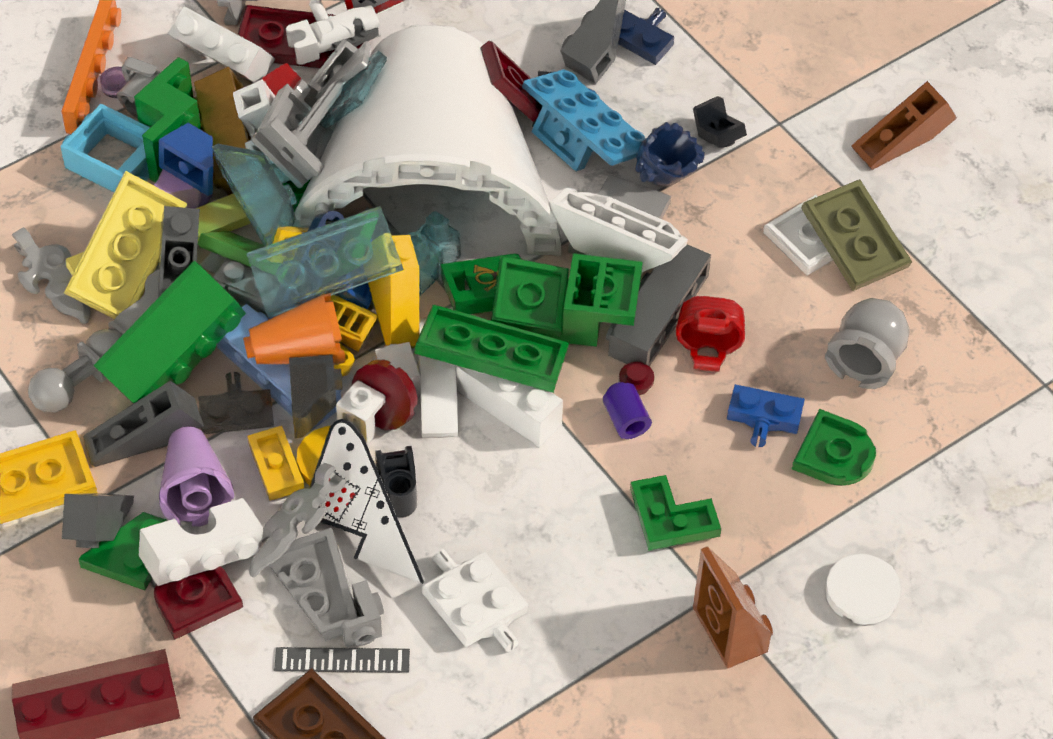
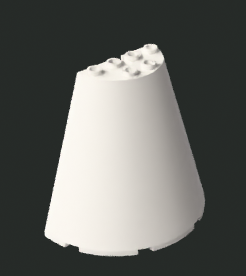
[290,25,561,256]

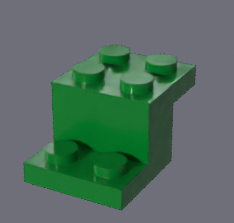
[134,57,201,183]
[530,253,643,347]

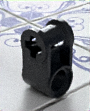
[375,446,417,518]

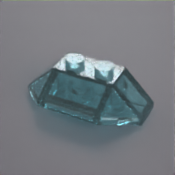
[211,144,297,253]

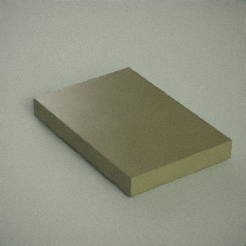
[801,179,912,291]

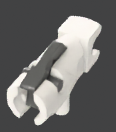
[286,0,381,65]

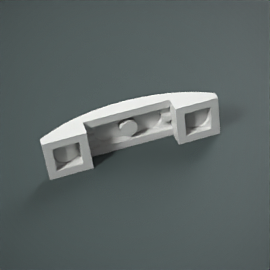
[419,318,458,438]

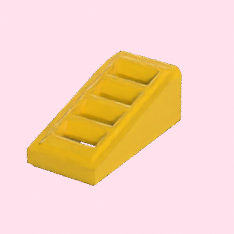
[317,289,378,352]

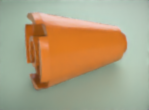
[243,293,345,365]

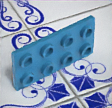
[522,69,645,171]

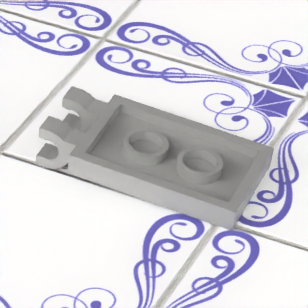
[258,79,334,183]

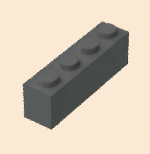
[606,244,711,366]

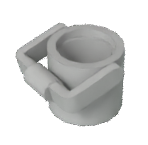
[117,57,161,119]

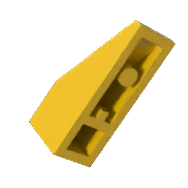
[362,235,419,348]

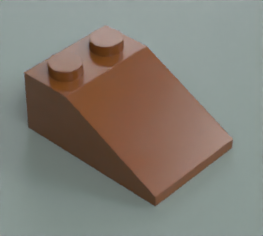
[693,546,773,669]

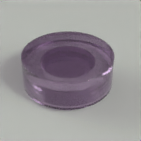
[100,66,126,98]

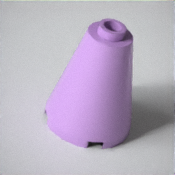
[159,427,234,526]

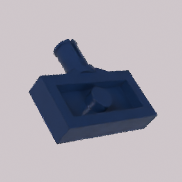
[618,8,674,65]

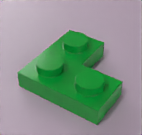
[630,475,721,551]

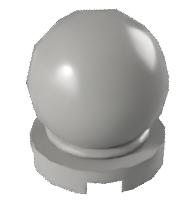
[825,298,910,389]

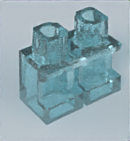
[408,211,461,296]

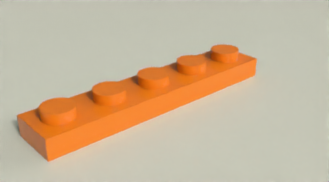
[61,0,121,134]

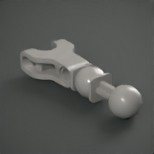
[28,269,159,412]

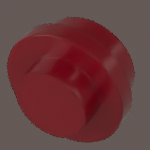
[619,362,655,396]

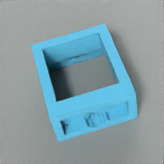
[60,104,150,192]

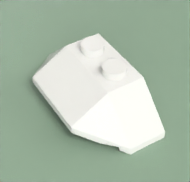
[549,187,688,272]

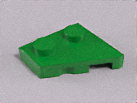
[79,512,168,590]

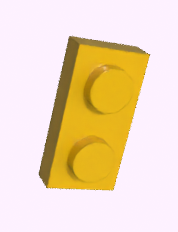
[247,425,304,501]

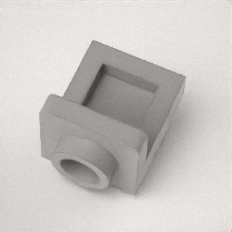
[342,580,384,647]

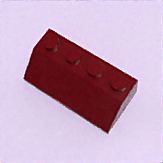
[12,649,181,739]

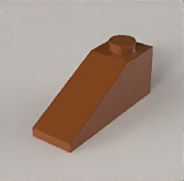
[851,81,957,170]

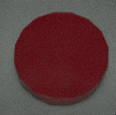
[351,359,418,430]

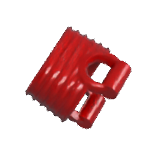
[676,296,745,372]

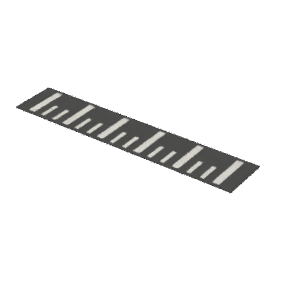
[274,647,410,673]

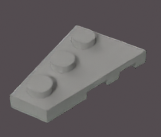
[269,528,358,641]

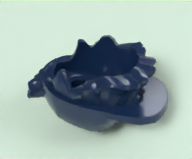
[635,122,705,186]

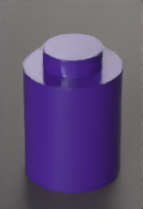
[602,382,652,439]

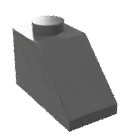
[62,493,134,548]

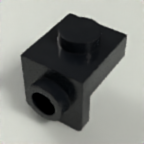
[693,96,747,148]

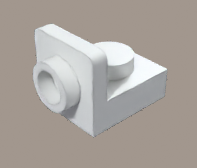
[336,381,386,445]

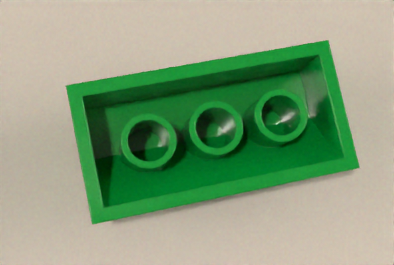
[93,260,246,404]

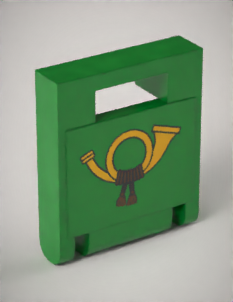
[440,253,522,314]

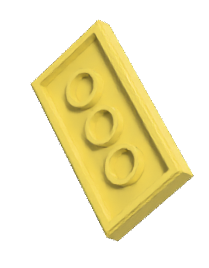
[64,171,188,319]

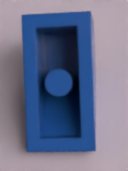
[159,123,213,196]

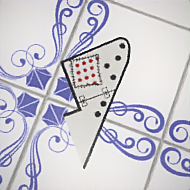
[309,419,424,584]

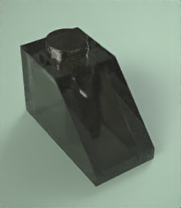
[289,354,343,438]

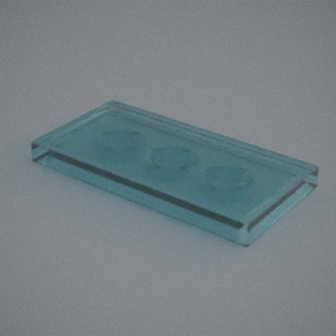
[246,206,404,318]

